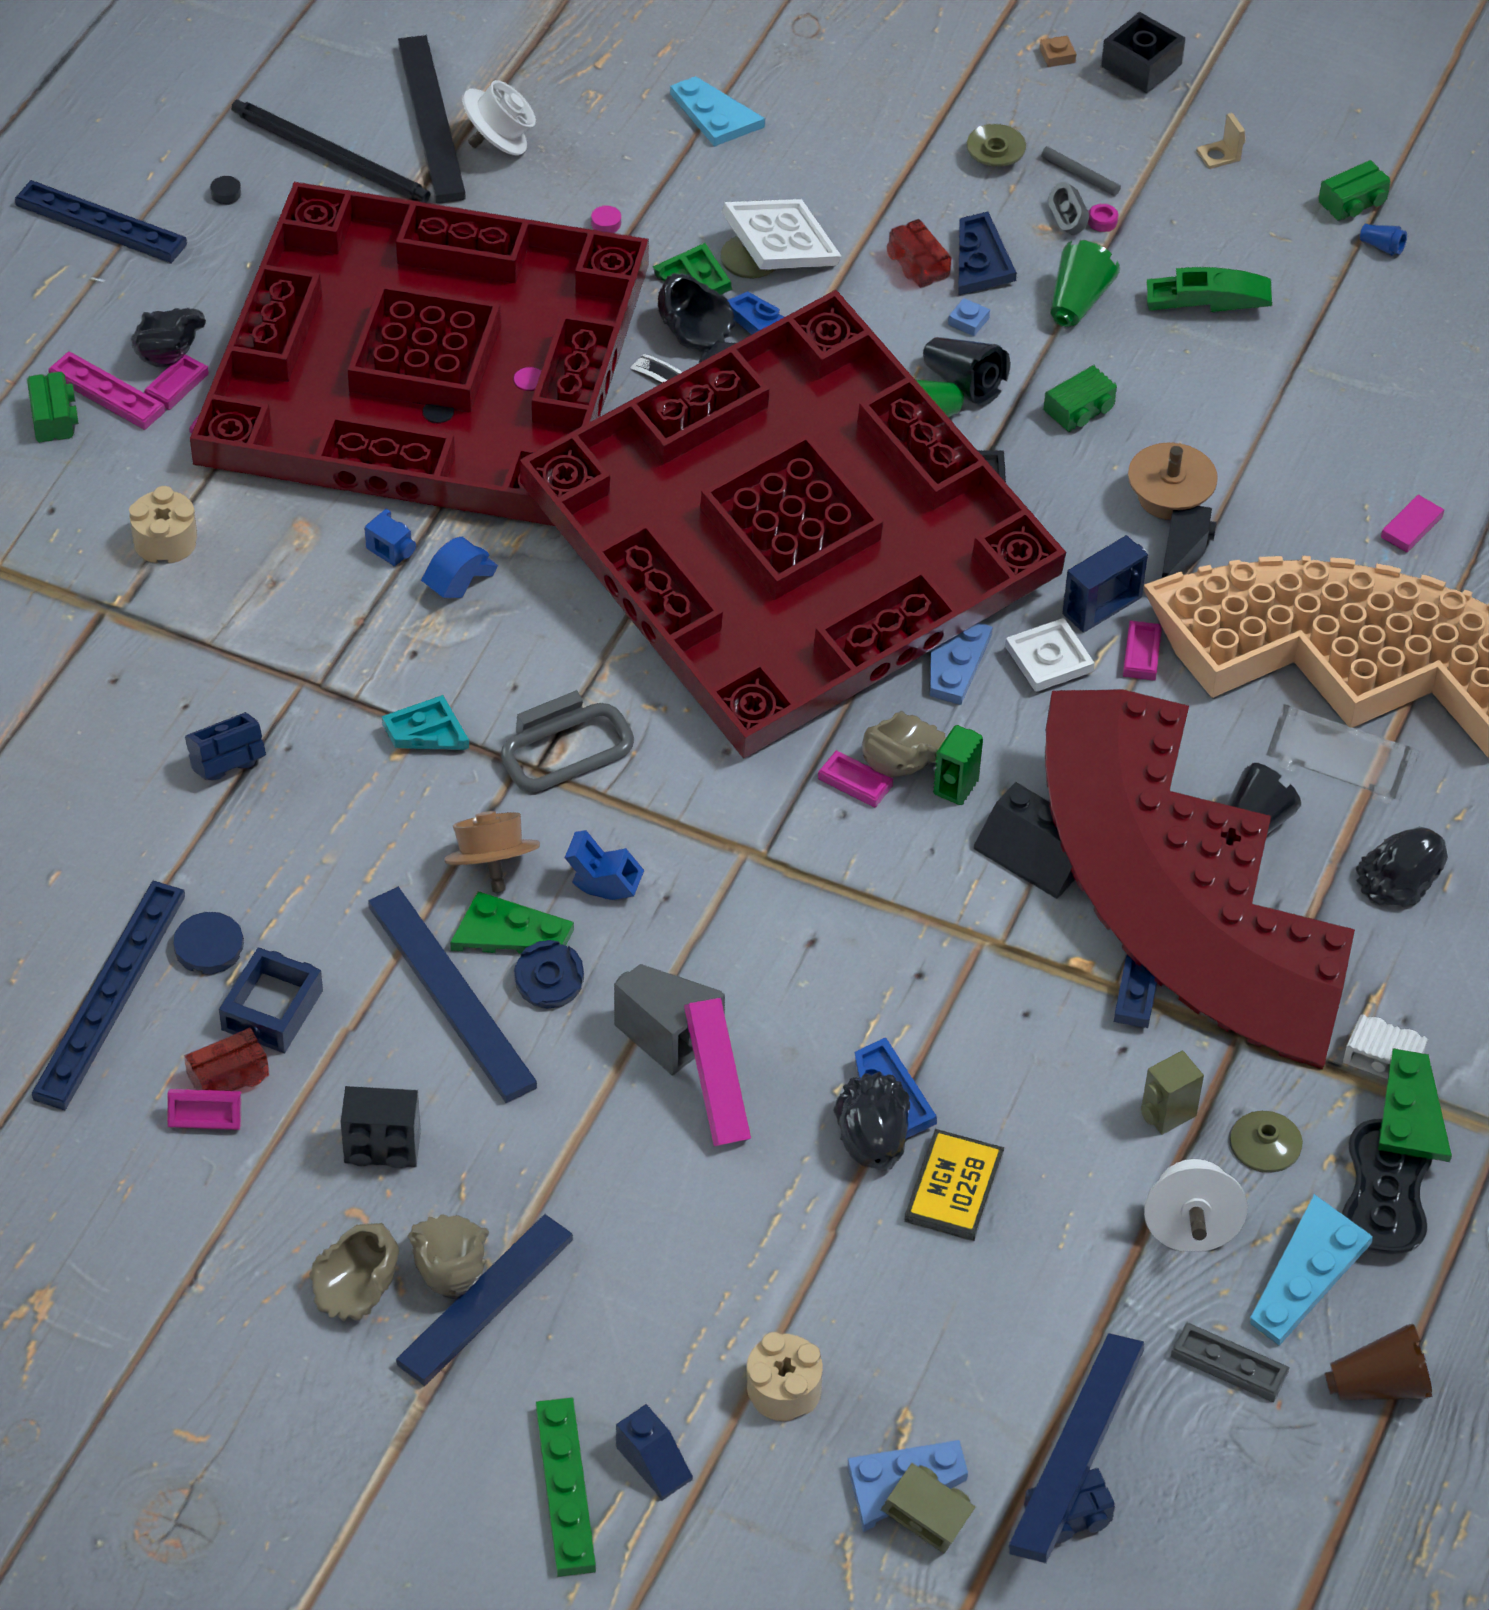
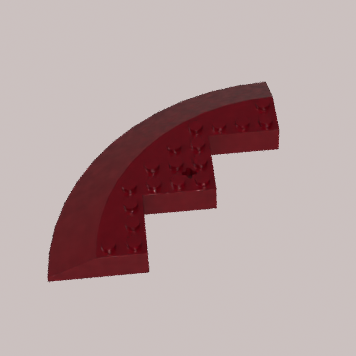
[1045,689,1355,1069]

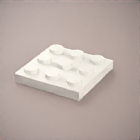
[721,199,841,270]

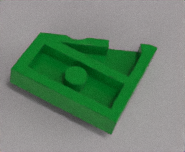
[653,243,733,295]

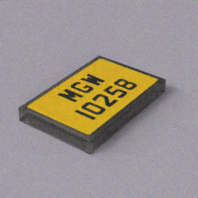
[904,1129,1005,1241]

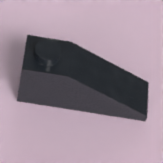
[1162,506,1217,578]

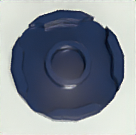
[173,912,244,974]
[514,940,584,1009]

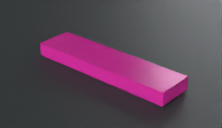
[48,351,165,430]
[684,998,751,1146]

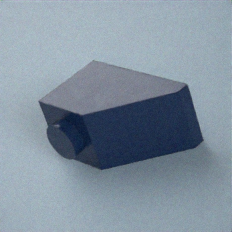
[616,1404,693,1501]

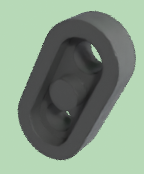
[1048,182,1089,235]

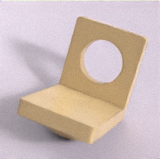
[1196,113,1246,169]

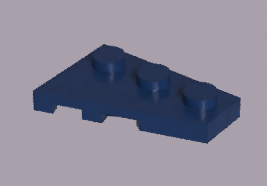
[958,211,1017,295]

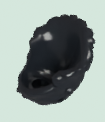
[658,273,735,351]
[131,308,206,367]
[1356,827,1448,907]
[834,1071,910,1171]

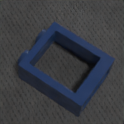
[1062,535,1148,633]
[219,947,323,1054]

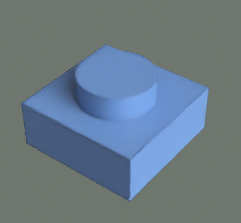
[948,298,990,337]

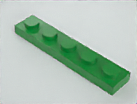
[536,1397,596,1577]

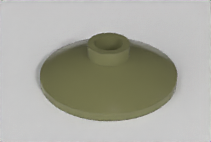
[967,124,1026,167]
[721,236,776,279]
[1230,1111,1302,1173]

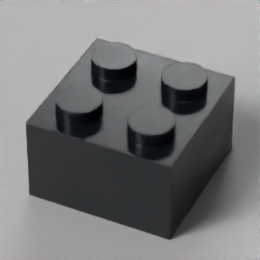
[1101,11,1186,93]
[340,1086,421,1168]

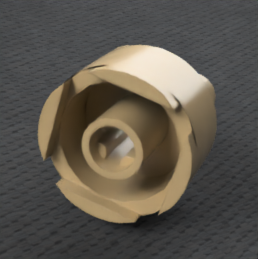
[129,486,197,563]
[747,1332,823,1421]

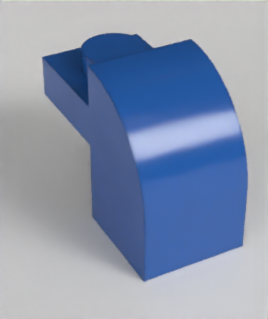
[421,536,498,598]
[564,830,644,900]

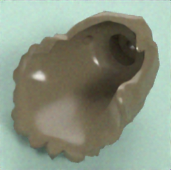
[862,711,946,778]
[408,1214,489,1297]
[309,1223,400,1322]

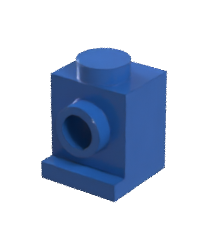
[364,509,416,567]

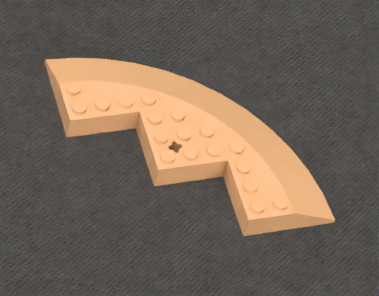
[1143,556,1489,758]

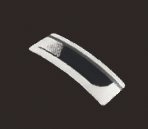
[630,354,682,383]

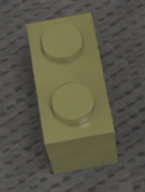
[1141,1050,1204,1135]
[881,1463,976,1554]

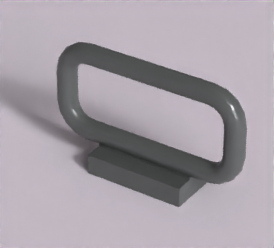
[501,690,634,792]

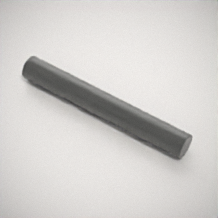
[1041,146,1121,196]

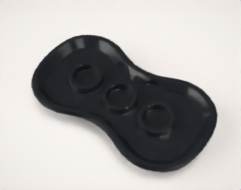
[1342,1119,1433,1254]

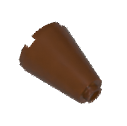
[1325,1324,1433,1400]

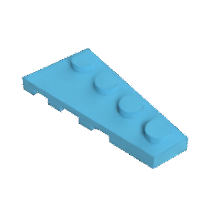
[1250,1194,1373,1346]

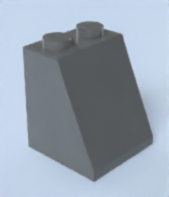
[614,964,725,1076]

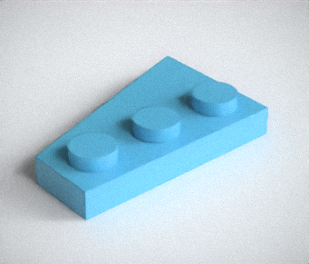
[670,76,765,147]

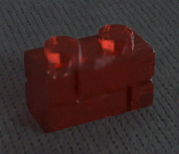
[887,219,952,288]
[184,1028,269,1091]

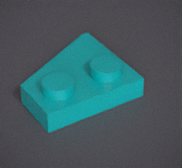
[382,695,469,750]

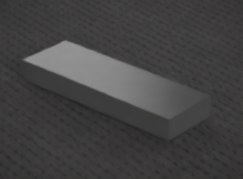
[1171,1322,1290,1402]

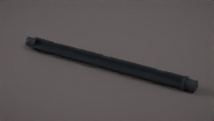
[231,99,431,203]

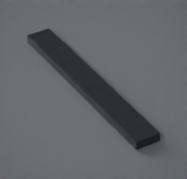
[398,35,466,203]

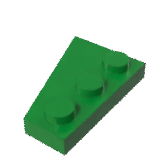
[450,891,574,954]
[1378,1048,1452,1162]

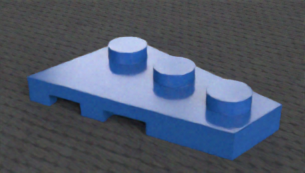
[854,1037,937,1139]

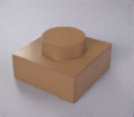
[1039,35,1077,67]

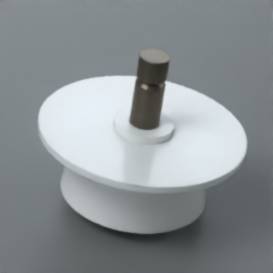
[462,80,536,155]
[1144,1159,1248,1251]

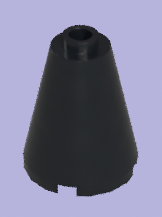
[923,337,1011,406]
[1226,763,1301,834]

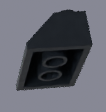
[974,782,1075,899]

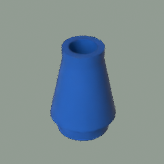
[1360,223,1407,255]

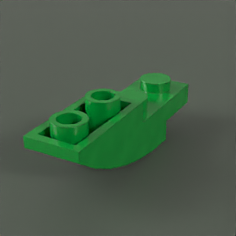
[1147,267,1272,312]

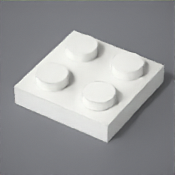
[1005,618,1095,692]

